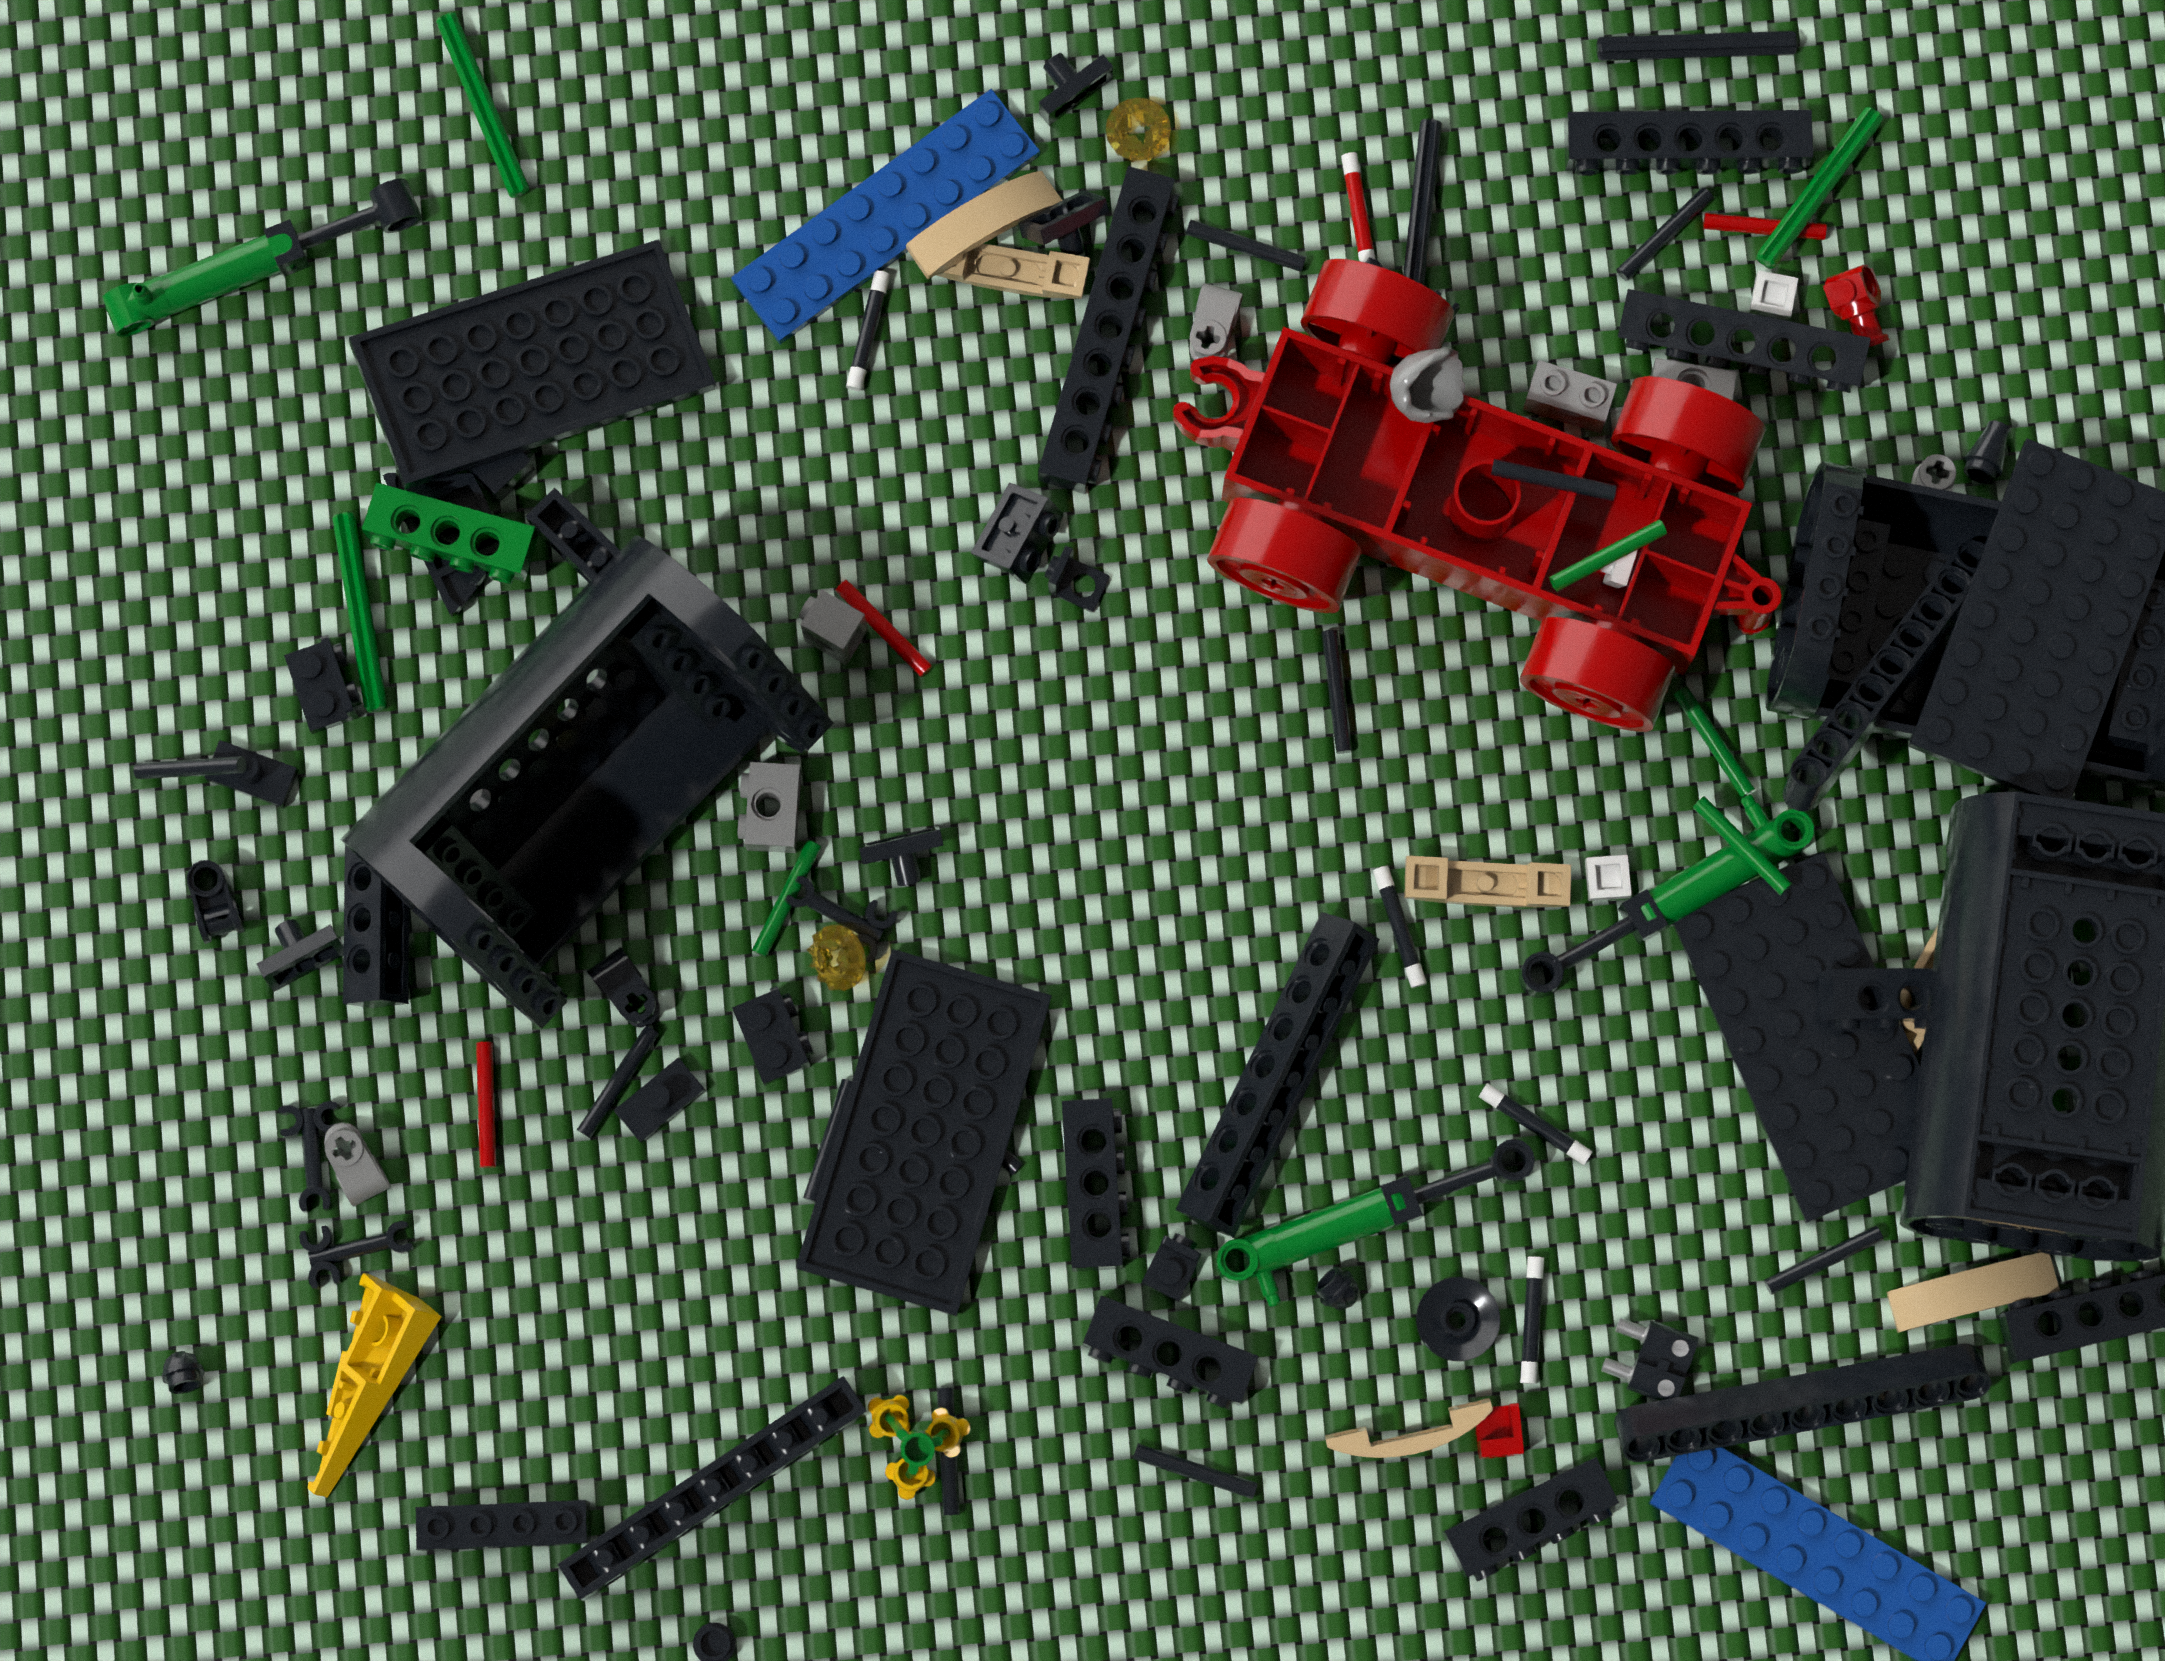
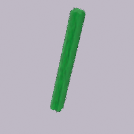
[436,12,529,198]
[1756,107,1883,269]
[332,512,387,712]

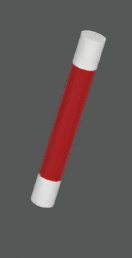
[1341,152,1376,262]

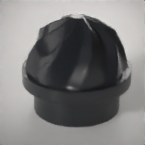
[1315,1267,1359,1311]
[162,1351,205,1394]

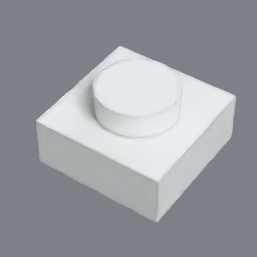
[1749,270,1798,321]
[1600,550,1638,589]
[1585,855,1631,901]

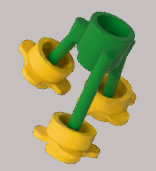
[868,1395,971,1500]

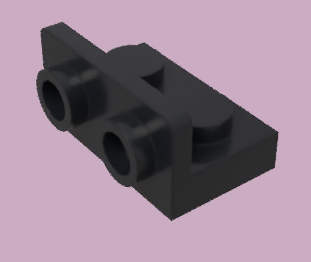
[971,482,1063,584]
[284,635,362,734]
[732,986,814,1086]

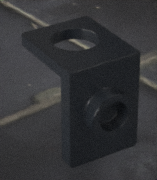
[1044,545,1110,613]

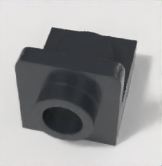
[1141,1233,1202,1302]

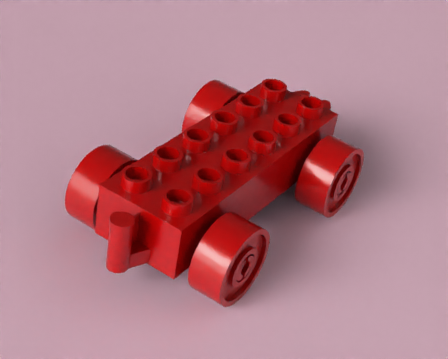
[1173,259,1781,732]

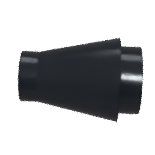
[1963,420,2011,484]

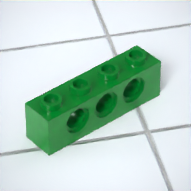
[362,482,539,584]

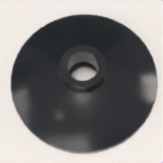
[1416,1277,1500,1362]

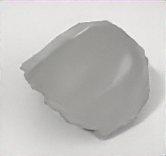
[1390,347,1465,423]

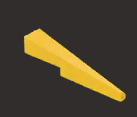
[307,1273,442,1498]

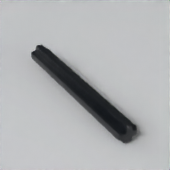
[1596,31,1797,61]
[1403,119,1442,285]

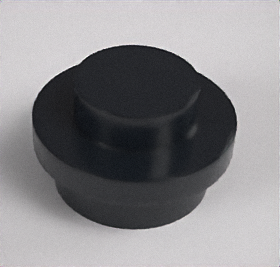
[693,1622,736,1661]

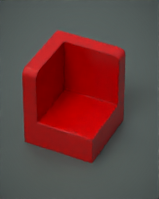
[1475,1403,1524,1459]

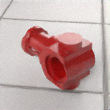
[1823,264,1890,347]

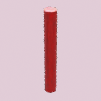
[1703,213,1827,240]
[835,579,933,677]
[476,1042,496,1168]

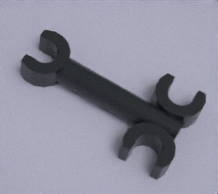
[784,876,897,964]
[278,1101,339,1213]
[299,1221,414,1290]

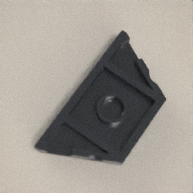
[382,473,500,618]

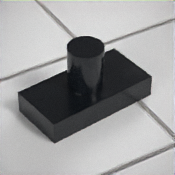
[1039,53,1113,126]
[1018,190,1109,255]
[205,740,299,809]
[858,826,944,886]
[257,919,344,992]
[614,1057,706,1144]

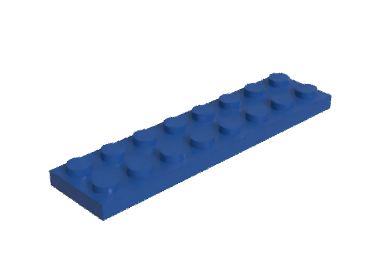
[731,89,1040,345]
[1648,1447,1986,1661]

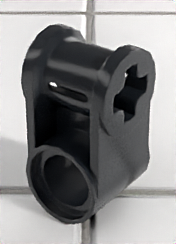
[187,860,246,944]
[587,947,660,1028]

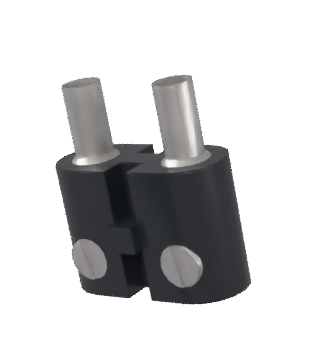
[1601,1318,1699,1401]

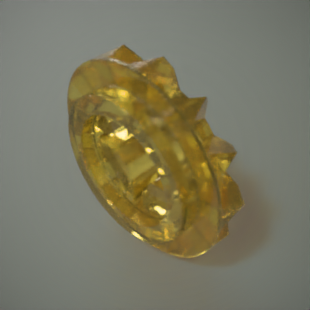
[1106,98,1171,163]
[807,925,866,991]

